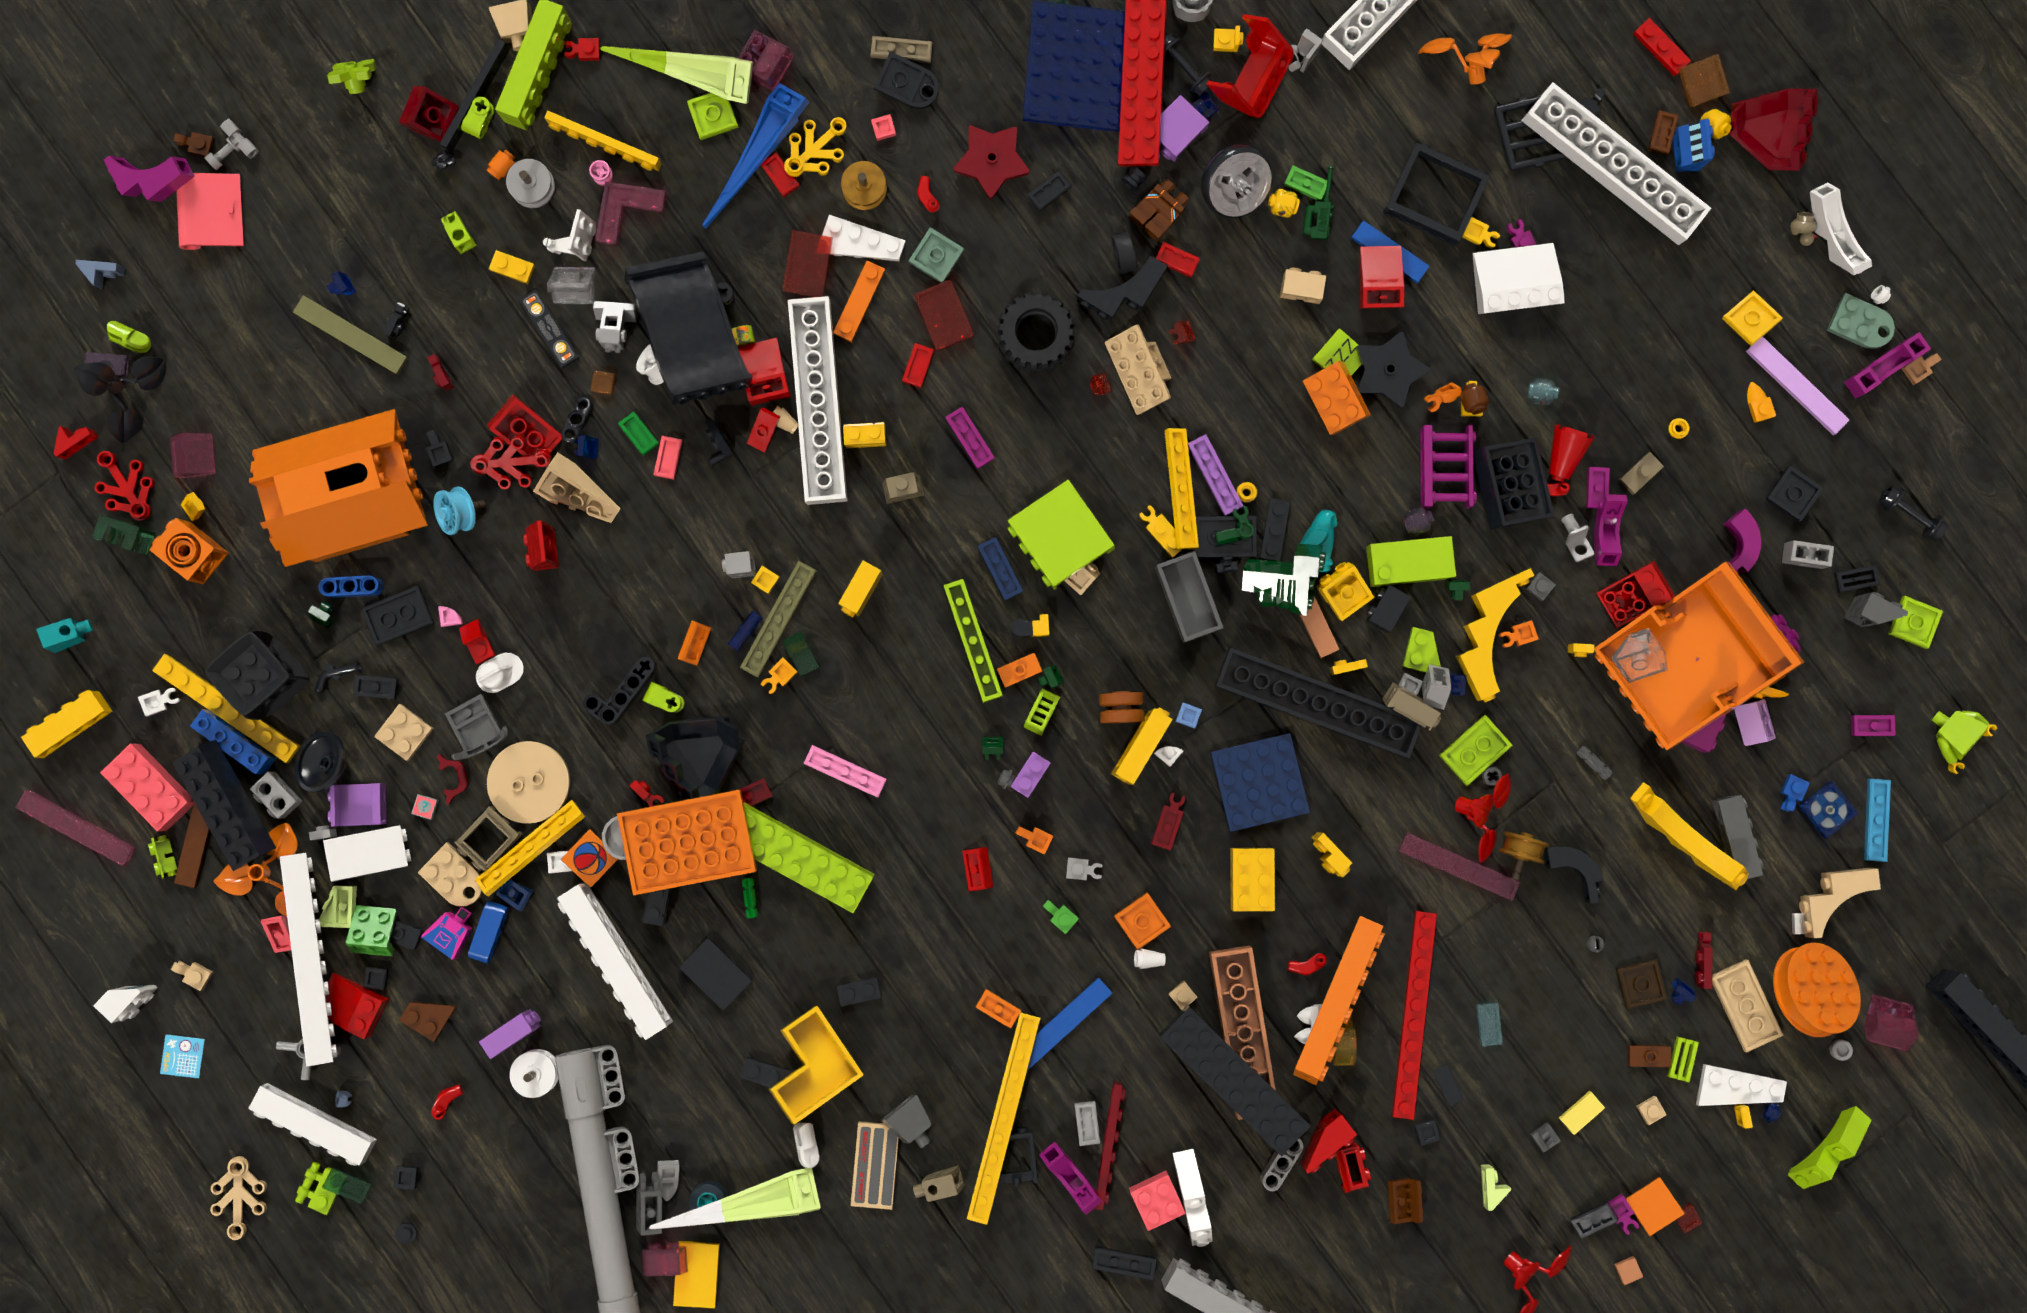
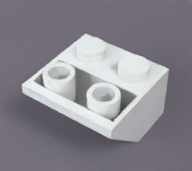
[94,985,157,1023]

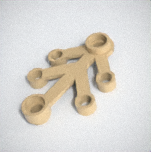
[210,1156,267,1240]

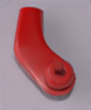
[917,176,939,212]
[1547,482,1570,497]
[1287,953,1327,975]
[431,1084,463,1120]

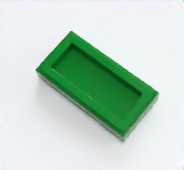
[618,411,659,456]

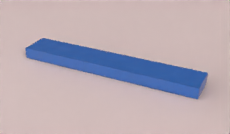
[1007,977,1112,1070]

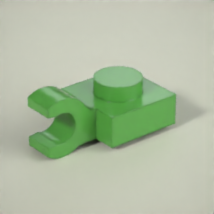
[1043,900,1079,934]

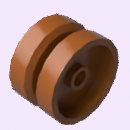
[1099,691,1145,724]

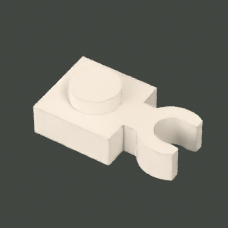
[138,688,180,717]

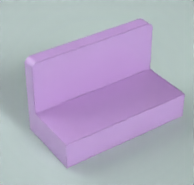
[1734,699,1776,746]

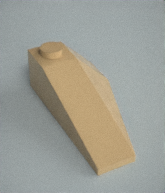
[533,452,621,523]

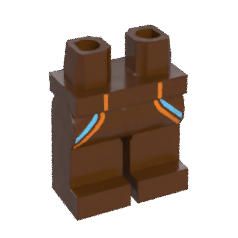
[1129,179,1189,243]

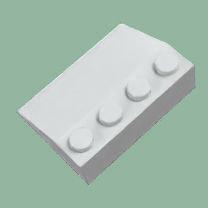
[1473,243,1564,314]

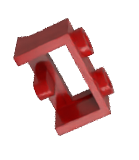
[1336,1143,1371,1193]

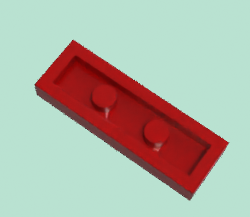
[1633,18,1691,77]

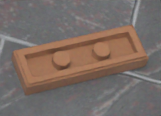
[1299,597,1339,658]

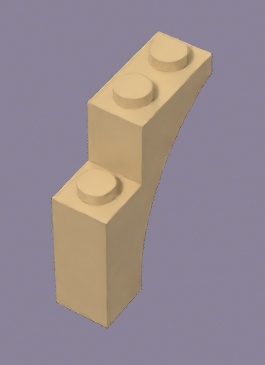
[1799,868,1881,938]

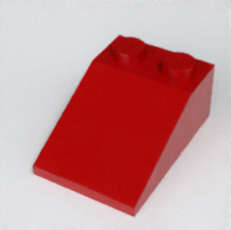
[487,394,562,467]
[524,520,559,571]
[325,972,389,1039]

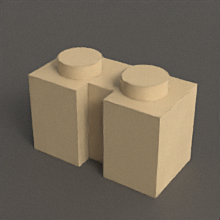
[1280,268,1326,304]

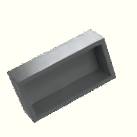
[1155,551,1223,643]

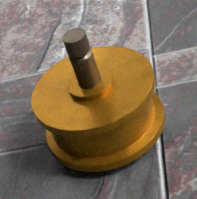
[841,161,887,211]
[1499,831,1549,880]

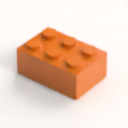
[1303,361,1371,435]

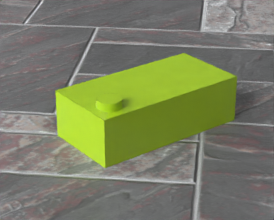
[1366,536,1456,587]

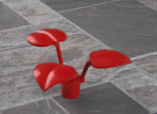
[1455,773,1511,863]
[1504,1245,1572,1313]

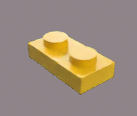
[489,250,535,284]

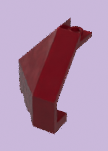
[1728,89,1818,171]

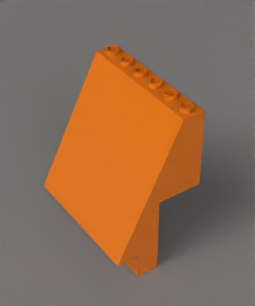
[1594,562,1804,750]

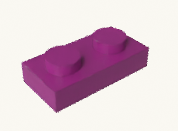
[1586,467,1610,509]
[1851,715,1895,736]

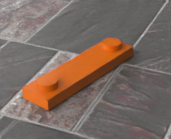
[833,261,886,343]

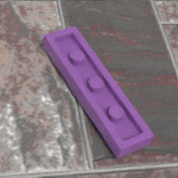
[1188,434,1243,516]

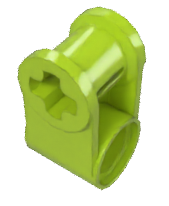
[461,97,495,139]
[643,681,685,713]

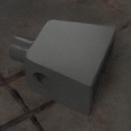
[881,1095,931,1148]

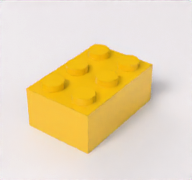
[1230,848,1275,911]

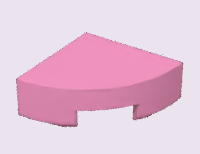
[438,606,463,627]

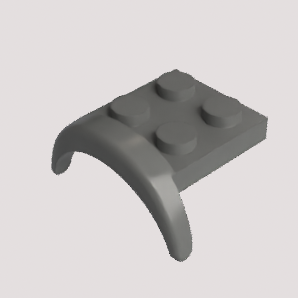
[445,694,508,760]

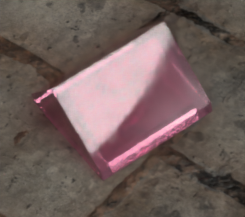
[170,433,215,479]

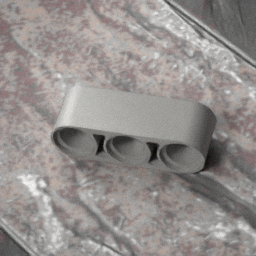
[1260,1138,1303,1191]

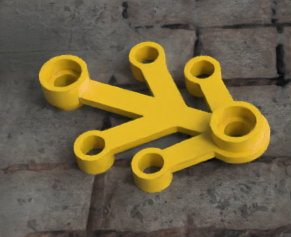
[784,117,846,177]

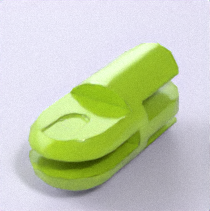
[107,321,151,353]

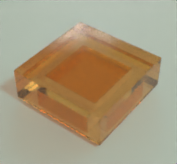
[591,370,615,395]

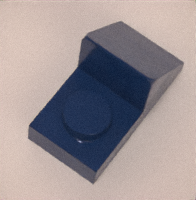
[496,878,534,912]

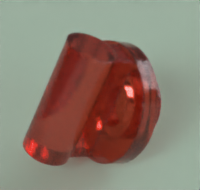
[1090,372,1112,395]

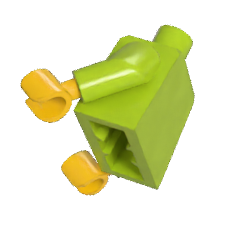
[1932,711,1997,774]

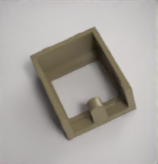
[1382,682,1441,731]
[454,806,523,871]

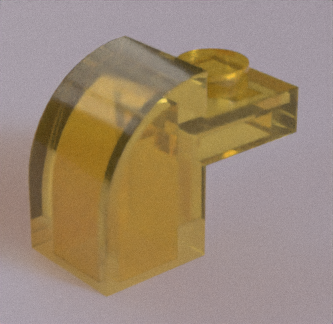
[1333,1016,1357,1066]

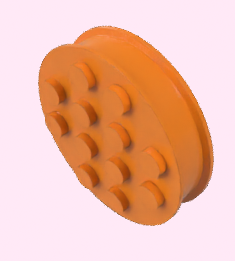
[1773,943,1861,1037]

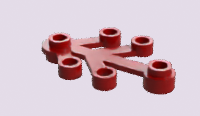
[470,435,551,489]
[94,451,155,521]

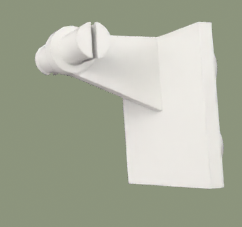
[543,209,597,261]

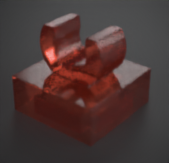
[1169,321,1196,344]

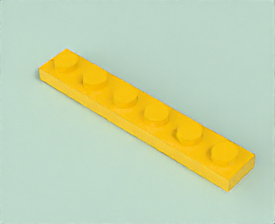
[544,111,662,171]
[1165,428,1199,549]
[475,800,585,896]

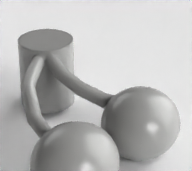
[1289,45,1305,72]

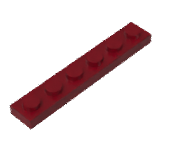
[1095,1081,1125,1210]

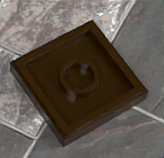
[1615,959,1667,1009]

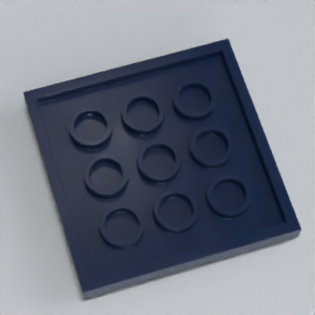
[1210,733,1310,832]

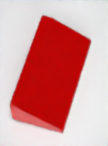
[962,847,993,891]

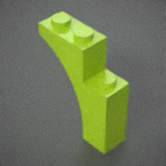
[1788,1106,1872,1189]

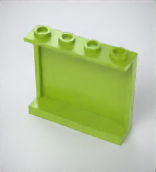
[1007,480,1115,590]

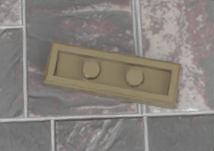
[871,36,933,64]

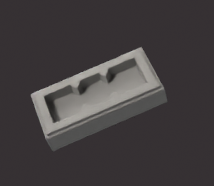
[1074,1101,1100,1146]

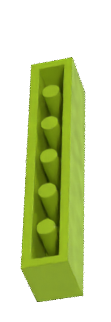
[944,579,1003,703]

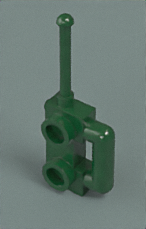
[1303,165,1334,240]

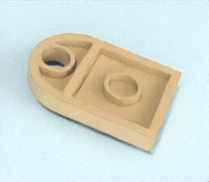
[418,842,483,906]

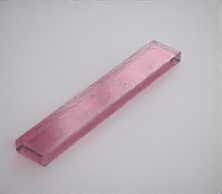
[15,790,136,866]
[1398,833,1520,901]

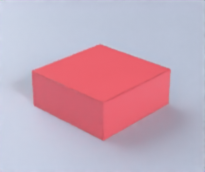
[871,114,896,141]

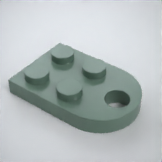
[1827,293,1895,349]

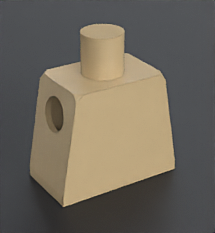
[489,0,532,51]

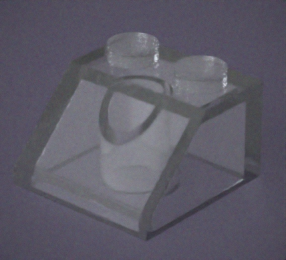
[1612,628,1668,683]

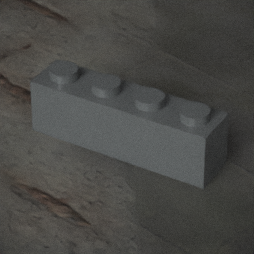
[1711,795,1764,879]

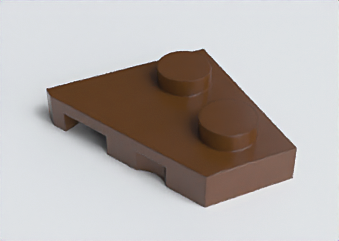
[399,1002,457,1042]

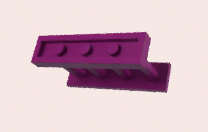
[1420,425,1477,509]

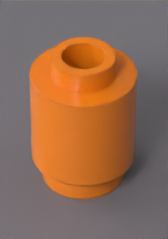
[487,149,515,181]

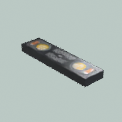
[519,289,579,369]

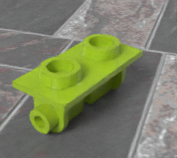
[148,835,178,879]

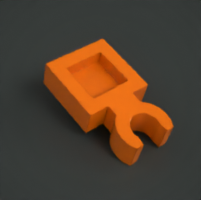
[1499,620,1538,647]

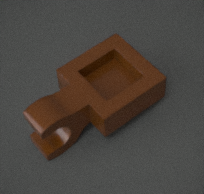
[173,132,215,157]

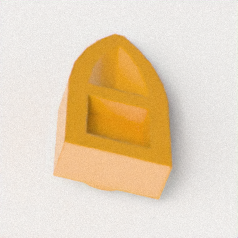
[1747,382,1776,423]
[1752,687,1789,699]

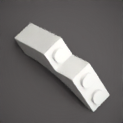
[1810,183,1872,275]
[1173,1149,1212,1247]

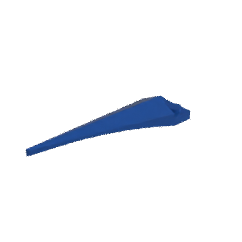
[703,83,810,229]

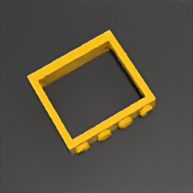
[1111,707,1172,785]

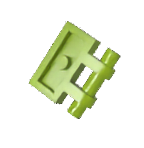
[295,1162,347,1215]

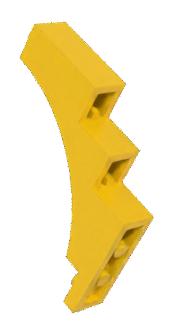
[1456,568,1534,702]
[1630,782,1749,890]

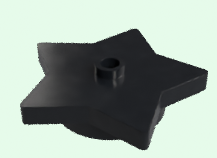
[1356,331,1430,409]

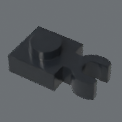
[383,302,409,340]

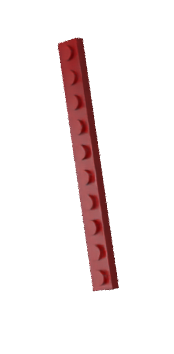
[1392,911,1437,1120]

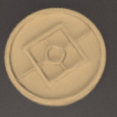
[487,741,570,823]

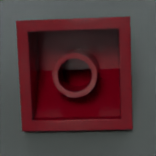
[398,86,459,142]

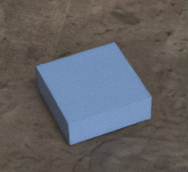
[1175,703,1202,729]

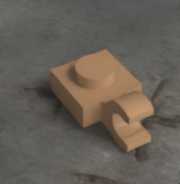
[1901,353,1942,385]

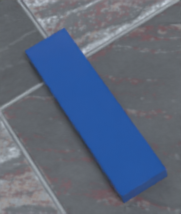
[1351,220,1429,284]

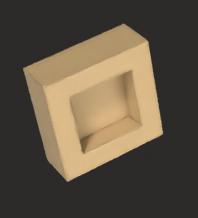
[1168,981,1198,1010]
[1636,1096,1666,1125]

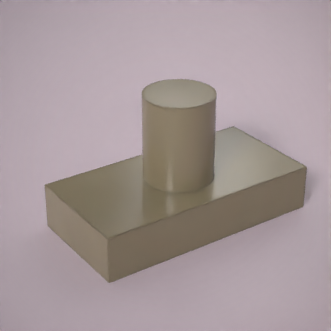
[1619,452,1664,495]

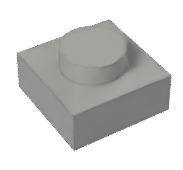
[309,825,337,840]

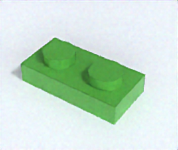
[1284,166,1327,202]

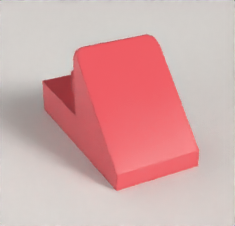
[261,916,291,953]

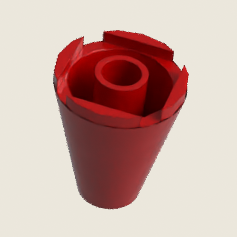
[1549,424,1595,482]

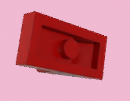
[54,425,99,460]
[459,619,496,664]

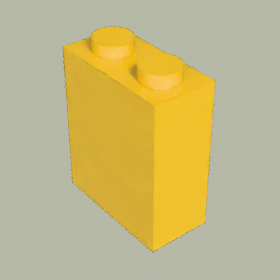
[839,561,883,617]

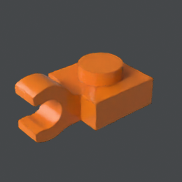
[1424,382,1462,412]
[1015,826,1053,855]

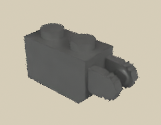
[636,1172,662,1236]

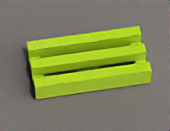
[1667,1036,1699,1082]

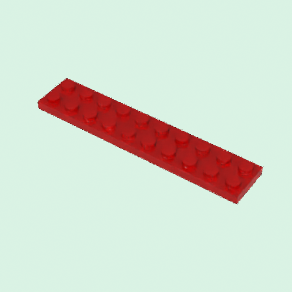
[1118,0,1167,166]

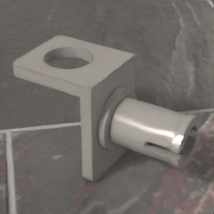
[1561,514,1594,562]

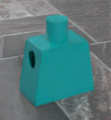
[36,618,93,653]

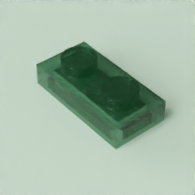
[322,1167,371,1204]

